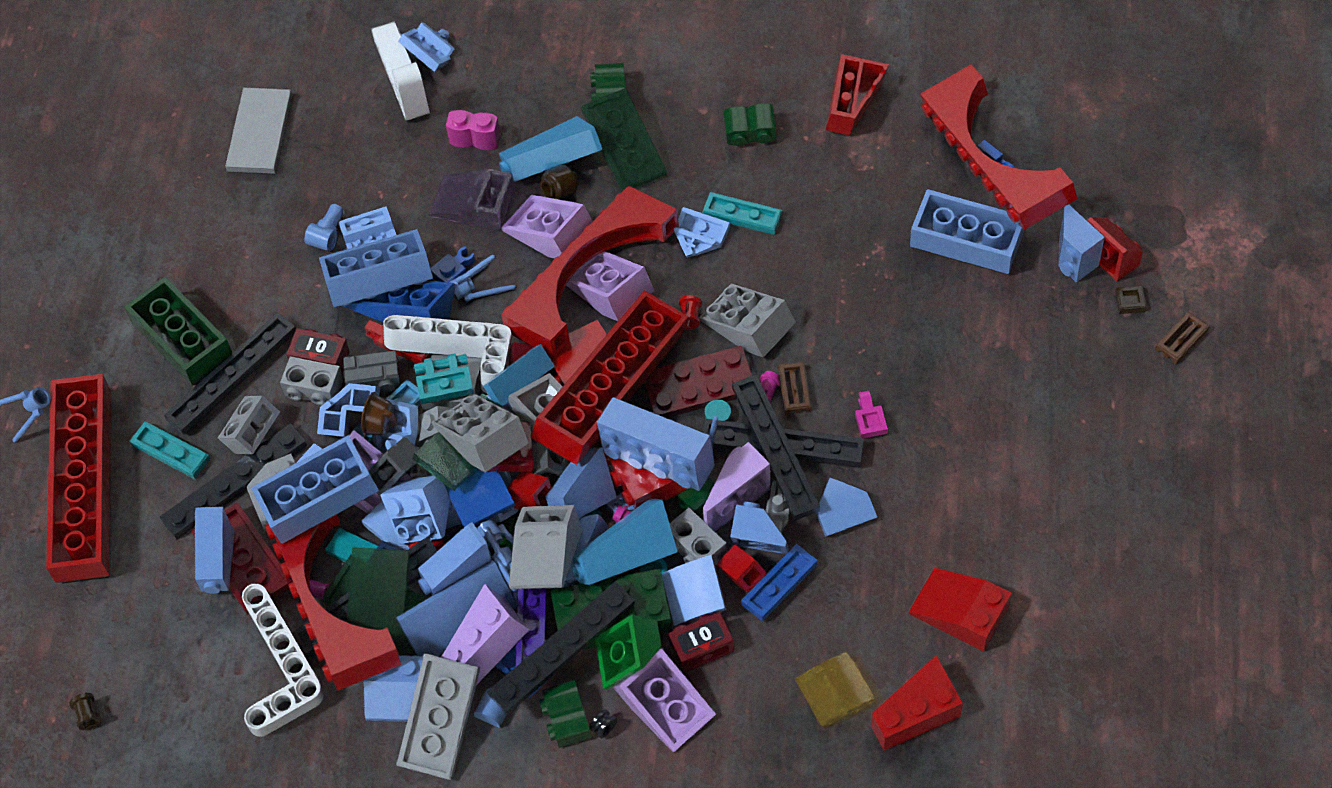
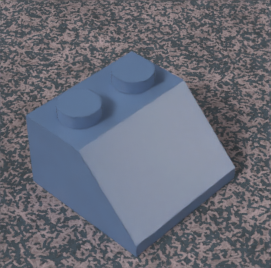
[1058,204,1105,282]
[730,502,789,555]
[364,656,423,722]

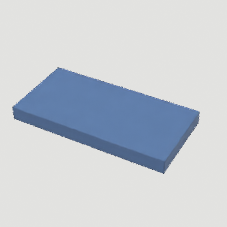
[397,560,518,657]

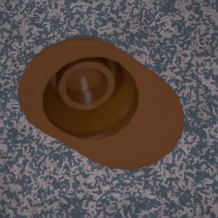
[361,391,397,440]

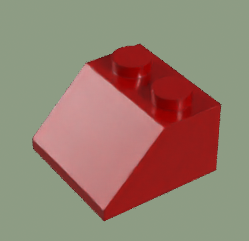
[1087,217,1143,282]

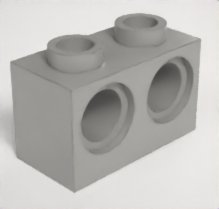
[280,356,344,405]
[218,396,280,454]
[670,508,727,565]

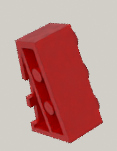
[826,54,889,136]
[871,655,963,750]

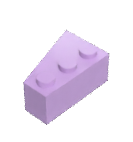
[442,584,529,685]

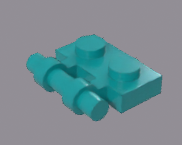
[414,353,474,404]

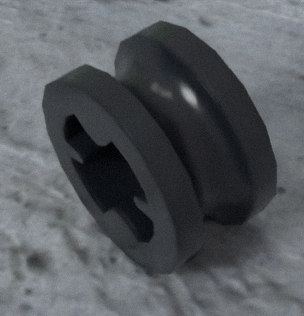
[589,709,618,739]

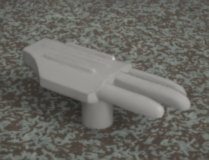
[766,481,789,534]

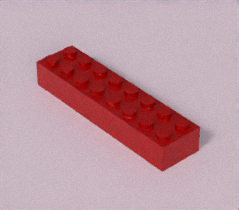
[531,290,688,465]
[46,374,111,583]

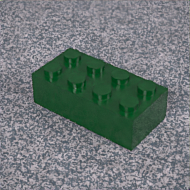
[124,277,232,386]
[551,569,672,650]

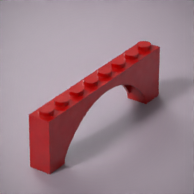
[920,64,1078,230]
[501,186,679,358]
[547,320,689,509]
[264,514,402,691]

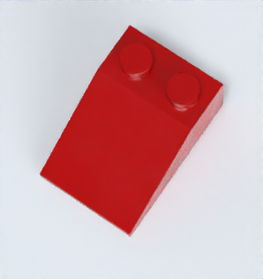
[909,568,1012,652]

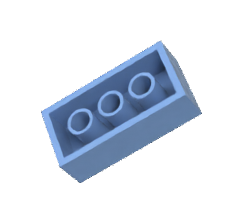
[910,189,1024,274]
[319,229,433,307]
[597,398,715,491]
[251,435,379,544]

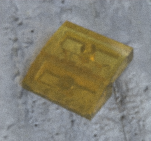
[795,652,876,728]

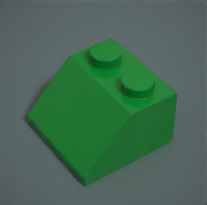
[595,614,661,690]

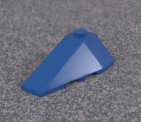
[343,281,455,322]

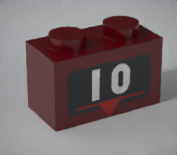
[286,328,350,372]
[668,612,734,673]

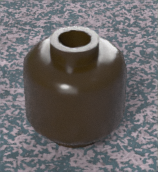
[540,165,578,200]

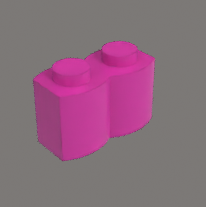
[446,110,501,150]

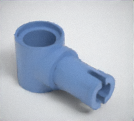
[304,204,344,251]

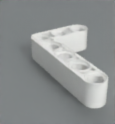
[371,22,430,121]
[383,315,511,394]
[242,584,324,736]

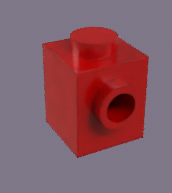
[507,472,551,510]
[716,544,767,593]

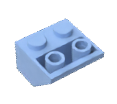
[380,475,450,544]

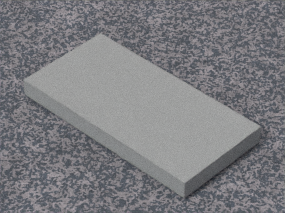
[225,88,292,174]
[397,653,481,780]

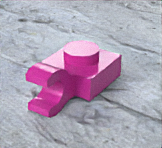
[855,391,888,439]

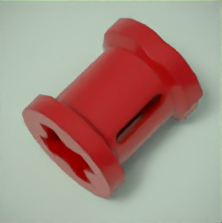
[679,295,702,329]

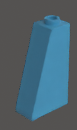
[499,116,602,181]
[571,499,678,585]

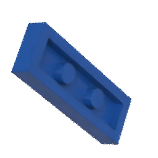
[741,544,817,622]

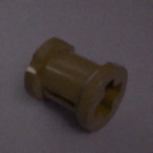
[69,693,102,730]

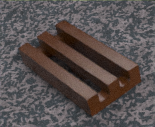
[1155,312,1209,364]
[778,362,811,415]

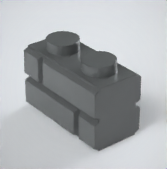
[343,350,401,393]
[369,437,422,496]

